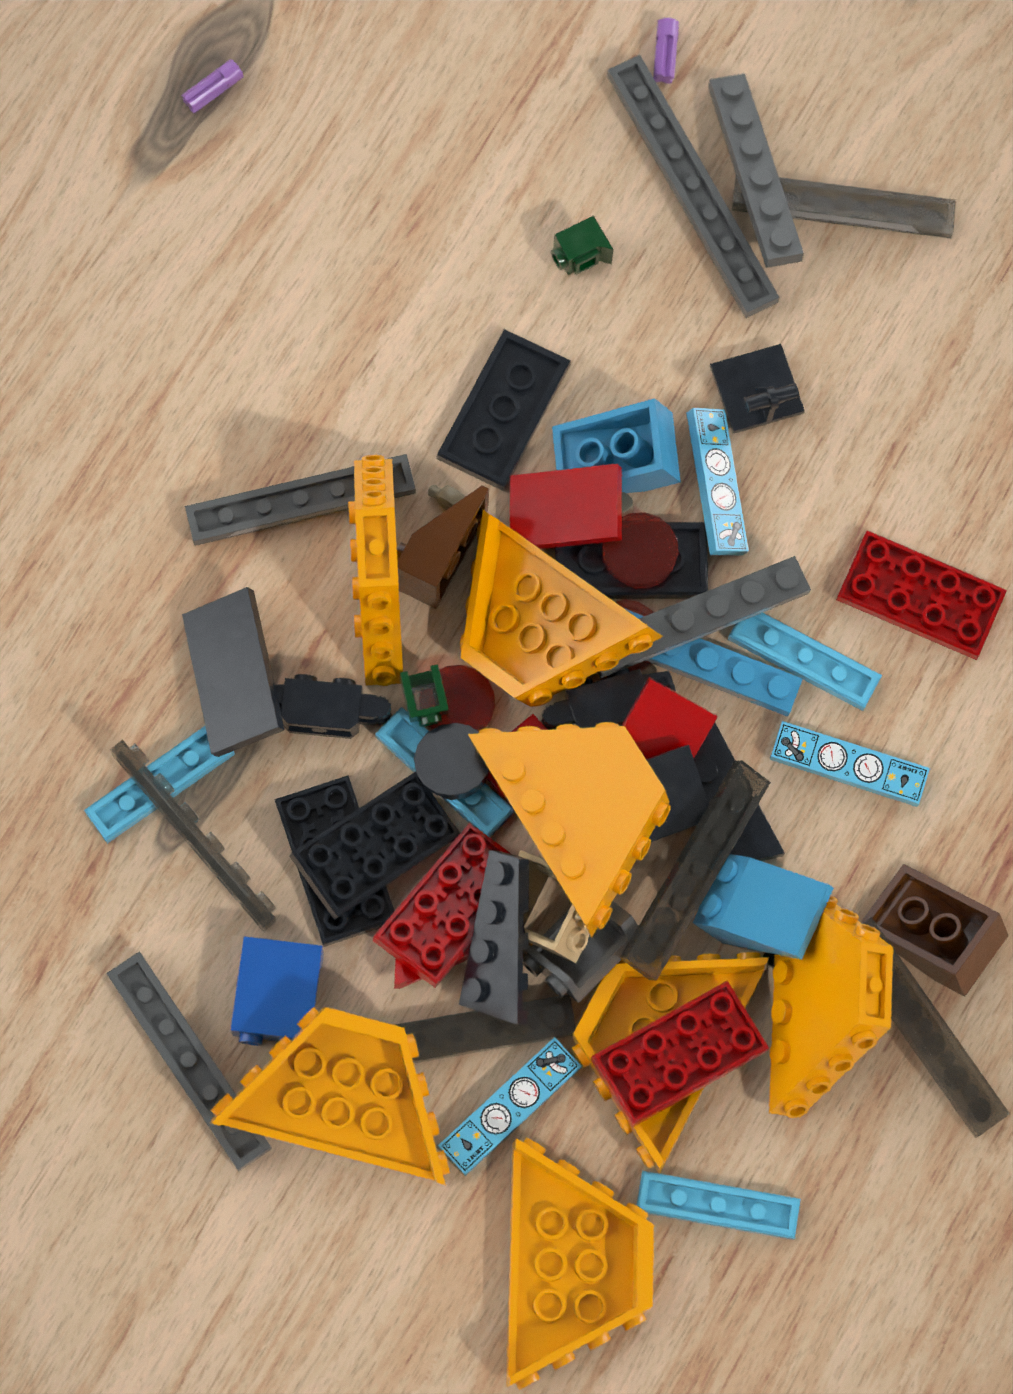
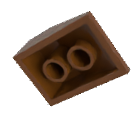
[397,485,489,609]
[861,864,1009,997]

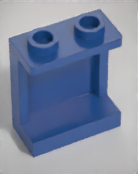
[231,936,324,1046]

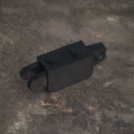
[541,668,676,730]
[275,674,392,739]

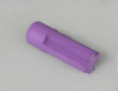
[653,18,679,84]
[182,59,244,113]

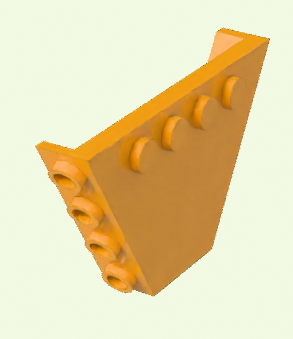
[348,455,403,686]
[460,510,664,707]
[468,722,671,937]
[769,895,893,1118]
[571,952,769,1174]
[210,1006,450,1185]
[506,1138,654,1390]

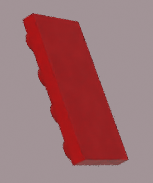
[836,530,1007,660]
[373,822,511,988]
[590,980,769,1128]

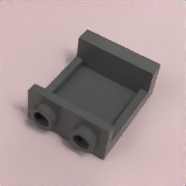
[523,901,644,1003]

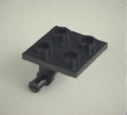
[710,344,805,434]

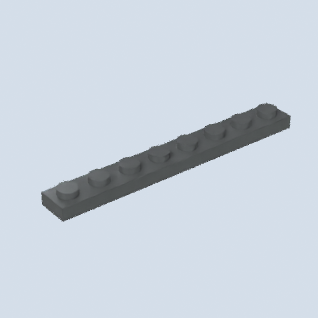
[607,55,780,318]

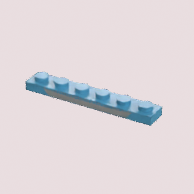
[624,608,803,717]

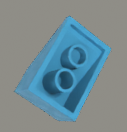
[552,398,681,493]
[692,853,834,960]

